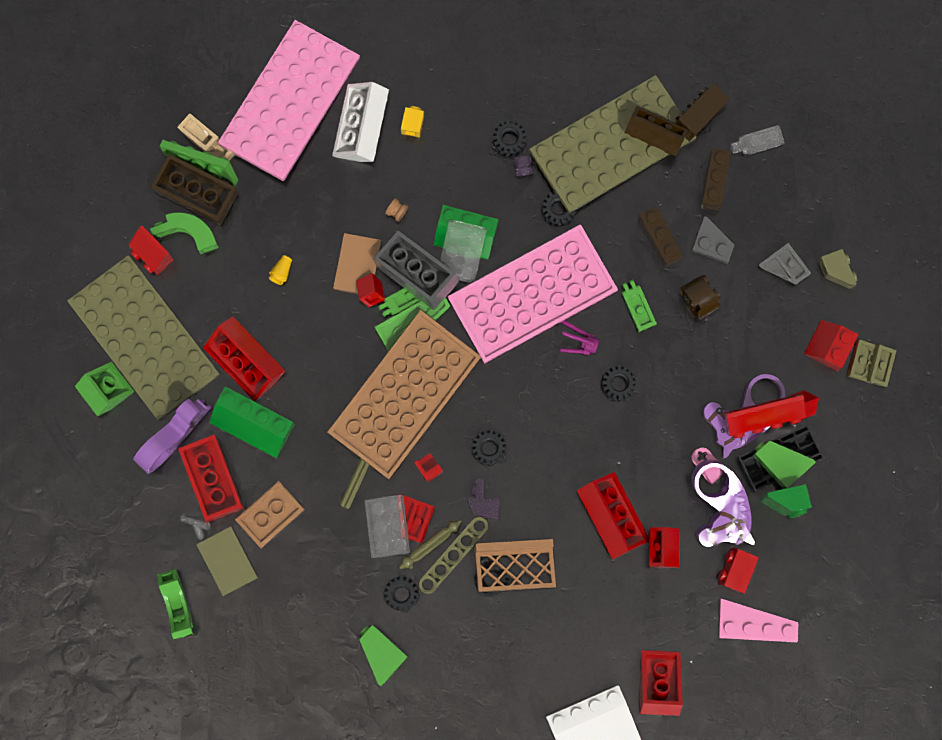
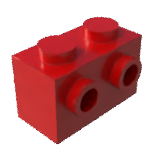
[649,527,680,568]
[718,547,759,594]

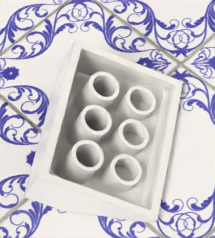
[546,685,641,740]

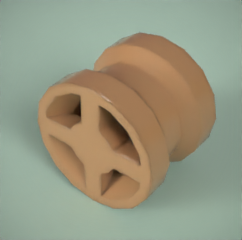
[385,198,408,222]

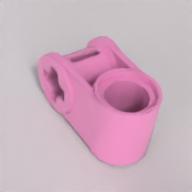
[691,448,725,484]

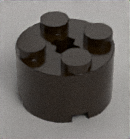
[679,274,721,321]

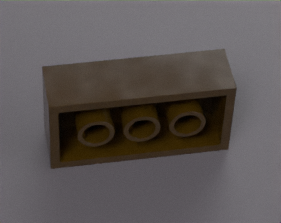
[151,154,238,226]

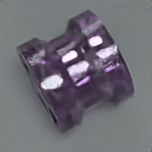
[514,156,534,176]

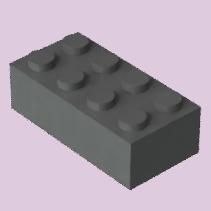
[373,231,459,310]

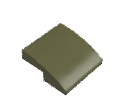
[847,339,897,387]

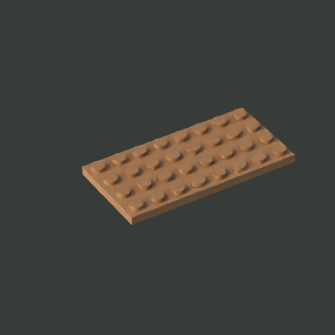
[327,310,481,479]

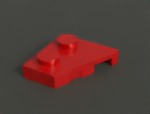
[399,494,435,543]

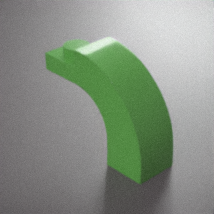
[150,213,219,254]
[157,569,193,639]

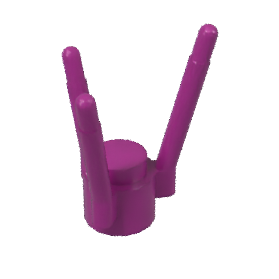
[560,320,599,355]

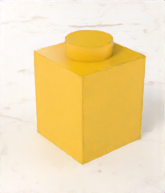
[401,106,424,137]

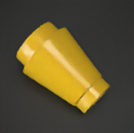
[269,255,292,285]

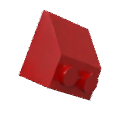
[129,226,174,275]
[804,320,859,371]

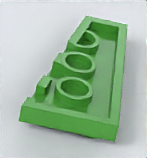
[160,140,238,186]

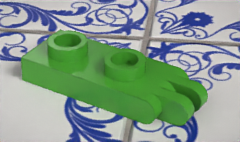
[621,279,657,332]
[379,288,421,317]

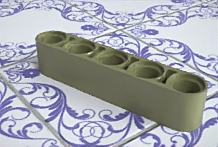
[419,517,488,594]

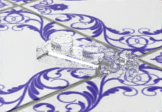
[731,125,785,155]

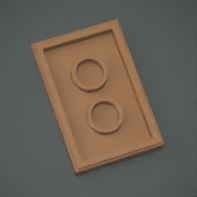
[333,233,382,294]
[235,481,305,549]

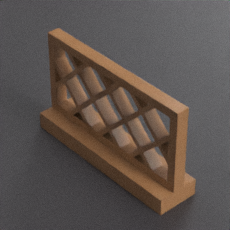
[473,539,556,592]

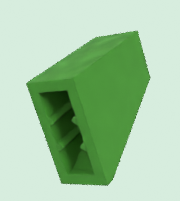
[753,441,816,489]
[359,625,407,686]

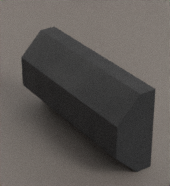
[737,424,825,492]

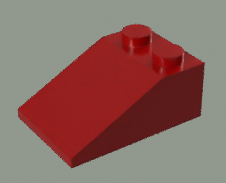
[640,650,683,716]

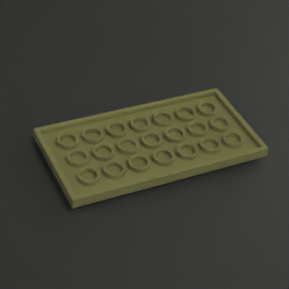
[529,75,696,213]
[67,255,220,421]

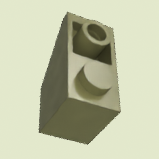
[818,249,857,289]

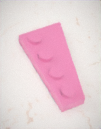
[719,599,798,642]

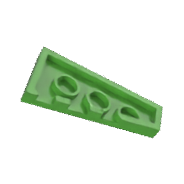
[374,297,450,351]

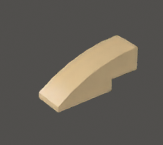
[177,114,235,161]

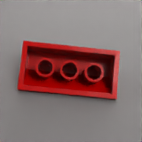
[203,317,285,402]
[723,394,806,439]
[577,472,650,559]

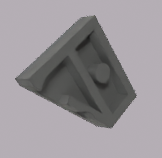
[692,216,734,264]
[759,243,811,285]

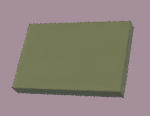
[197,527,258,596]

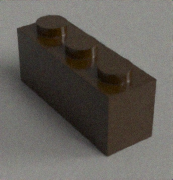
[675,83,730,142]
[624,106,689,156]
[700,148,731,211]
[638,206,683,269]

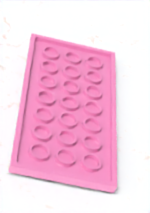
[218,20,360,181]
[448,224,618,364]

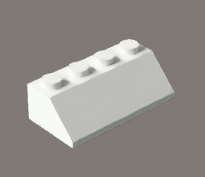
[332,82,389,162]

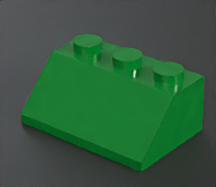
[434,205,498,260]
[760,484,812,519]

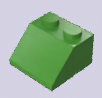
[75,362,134,416]

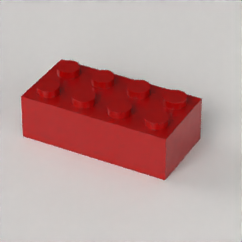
[178,434,244,523]

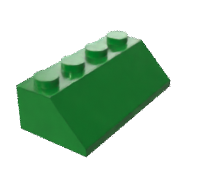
[209,387,295,458]

